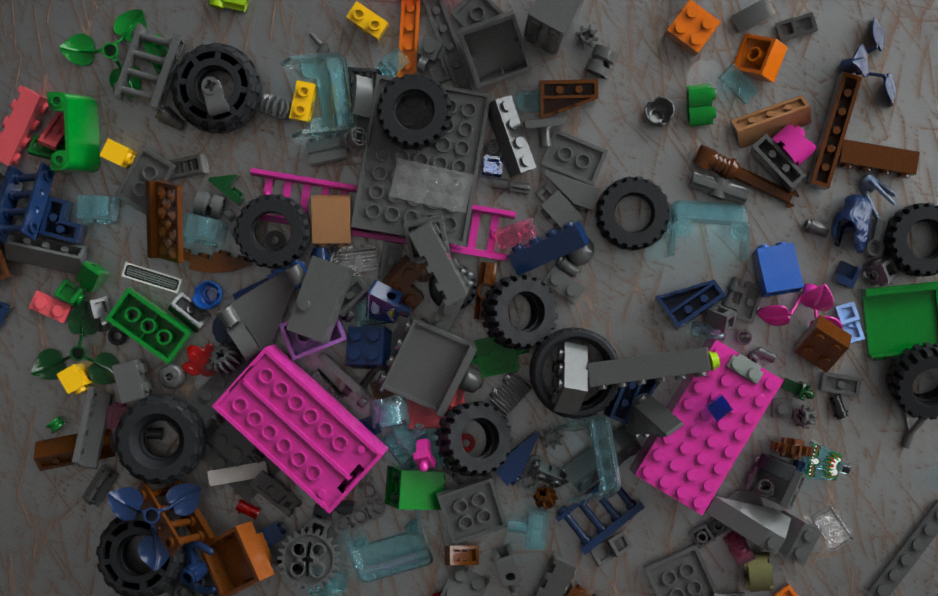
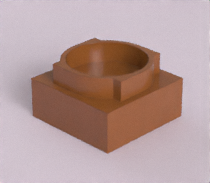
[200,521,275,596]

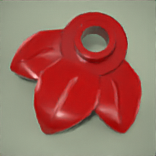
[182,343,216,377]

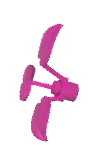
[757,283,843,329]

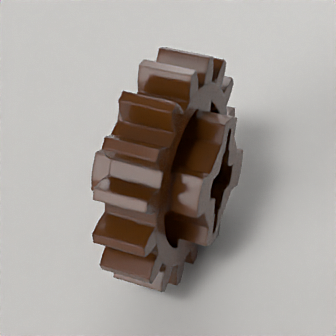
[770,437,814,460]

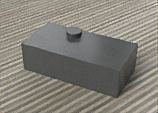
[286,255,354,344]

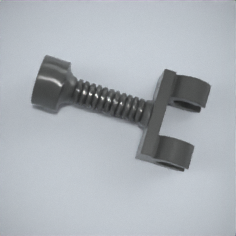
[341,369,385,408]

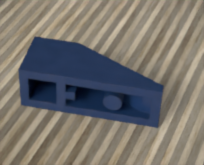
[495,430,539,486]

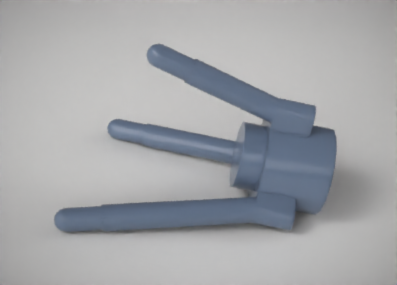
[859,173,896,219]

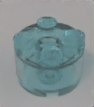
[370,397,411,429]

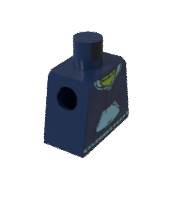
[366,280,412,324]

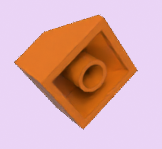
[732,33,788,83]

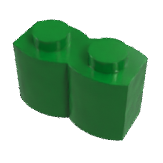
[686,83,716,126]

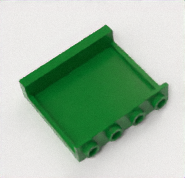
[860,281,938,361]

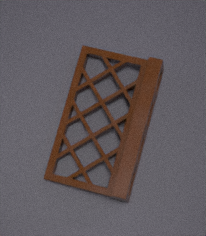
[145,180,184,264]

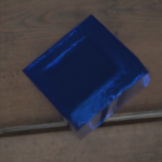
[705,394,733,421]

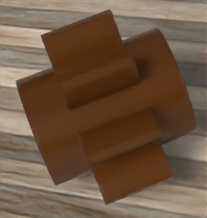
[533,485,558,510]

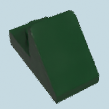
[208,174,245,206]

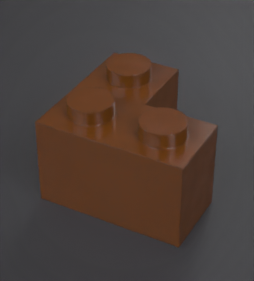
[381,254,424,313]

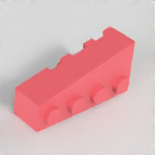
[0,85,50,166]

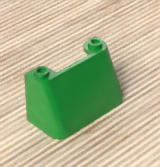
[47,92,101,174]

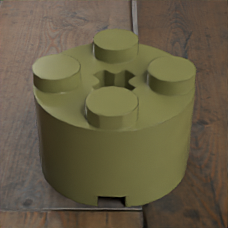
[742,552,774,592]

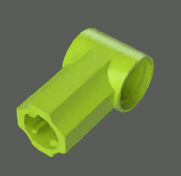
[208,0,248,13]

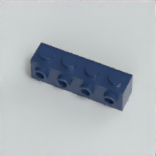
[507,221,589,275]

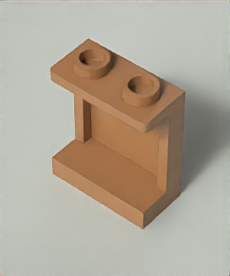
[311,195,352,247]

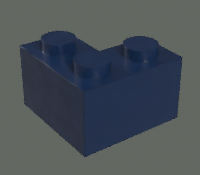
[39,196,87,244]

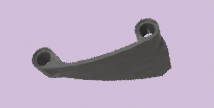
[216,263,306,365]

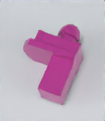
[413,438,437,472]

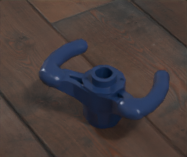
[180,541,217,594]

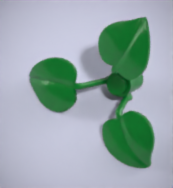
[59,9,147,98]

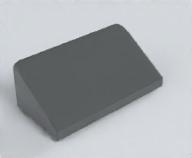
[168,292,211,333]

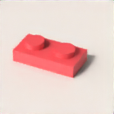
[38,112,65,151]
[29,290,73,323]

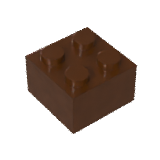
[794,315,852,373]

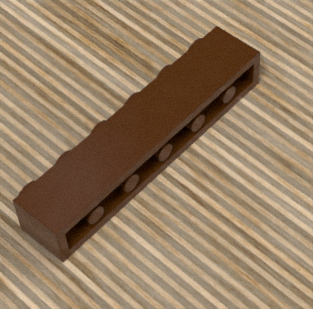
[806,72,862,190]

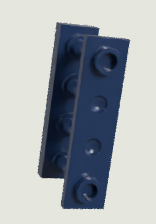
[0,163,56,244]
[555,469,645,555]

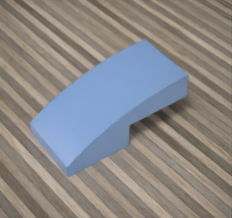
[835,301,865,344]

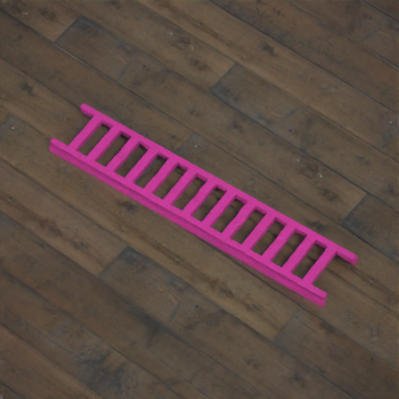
[250,168,516,261]

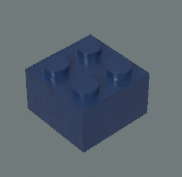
[345,326,392,369]

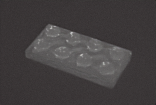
[390,158,474,213]

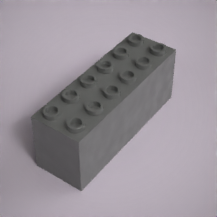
[524,0,584,54]

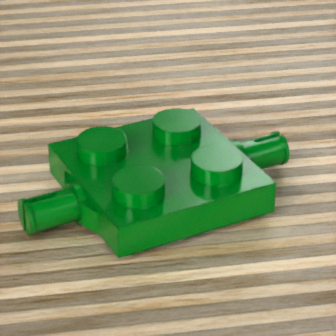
[470,337,530,378]

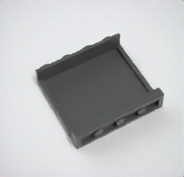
[377,317,477,417]

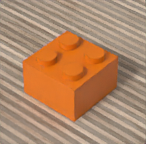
[665,0,721,56]

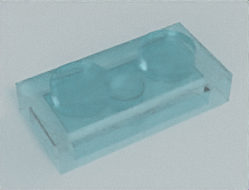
[719,64,760,104]

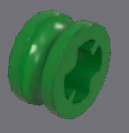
[46,416,66,434]

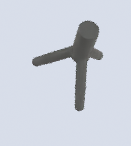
[901,410,928,449]

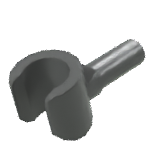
[309,32,330,57]

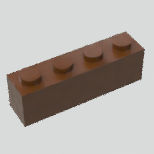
[837,139,920,179]

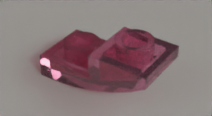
[494,217,539,249]
[722,531,755,566]

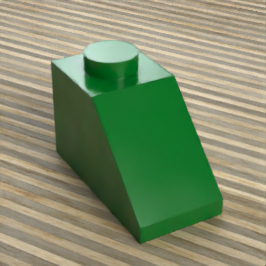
[76,261,110,293]

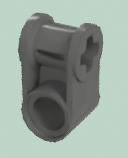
[201,77,230,117]

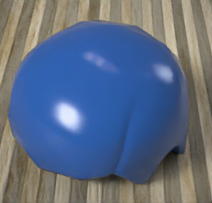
[192,280,222,310]

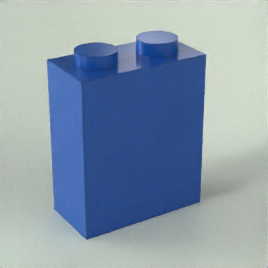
[752,241,804,298]

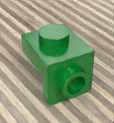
[54,279,85,308]

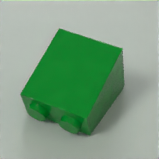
[385,465,446,510]

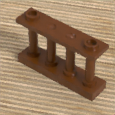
[137,480,216,557]

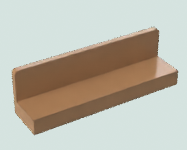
[731,95,812,148]

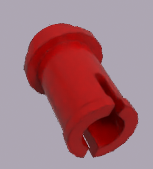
[235,499,261,520]

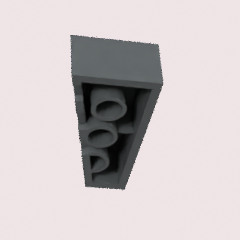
[409,220,470,307]

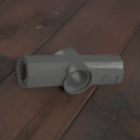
[689,171,749,205]

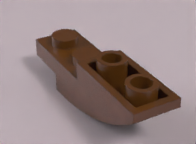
[174,248,253,273]

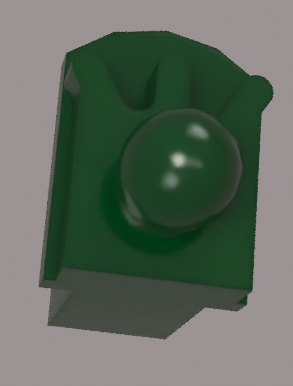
[780,378,815,401]

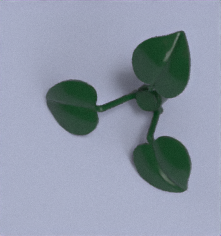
[31,301,119,385]

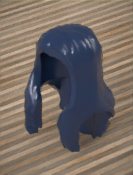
[831,194,872,253]

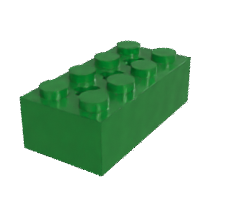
[105,288,195,364]

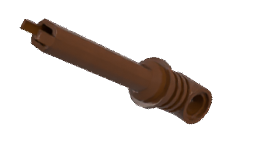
[692,144,799,208]

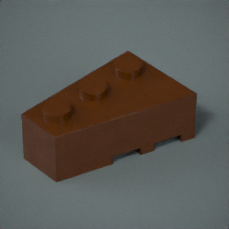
[539,79,599,119]

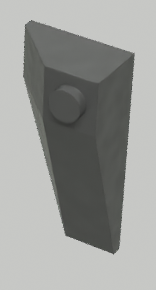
[626,393,684,438]
[705,496,791,556]

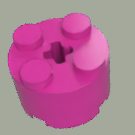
[772,124,816,166]

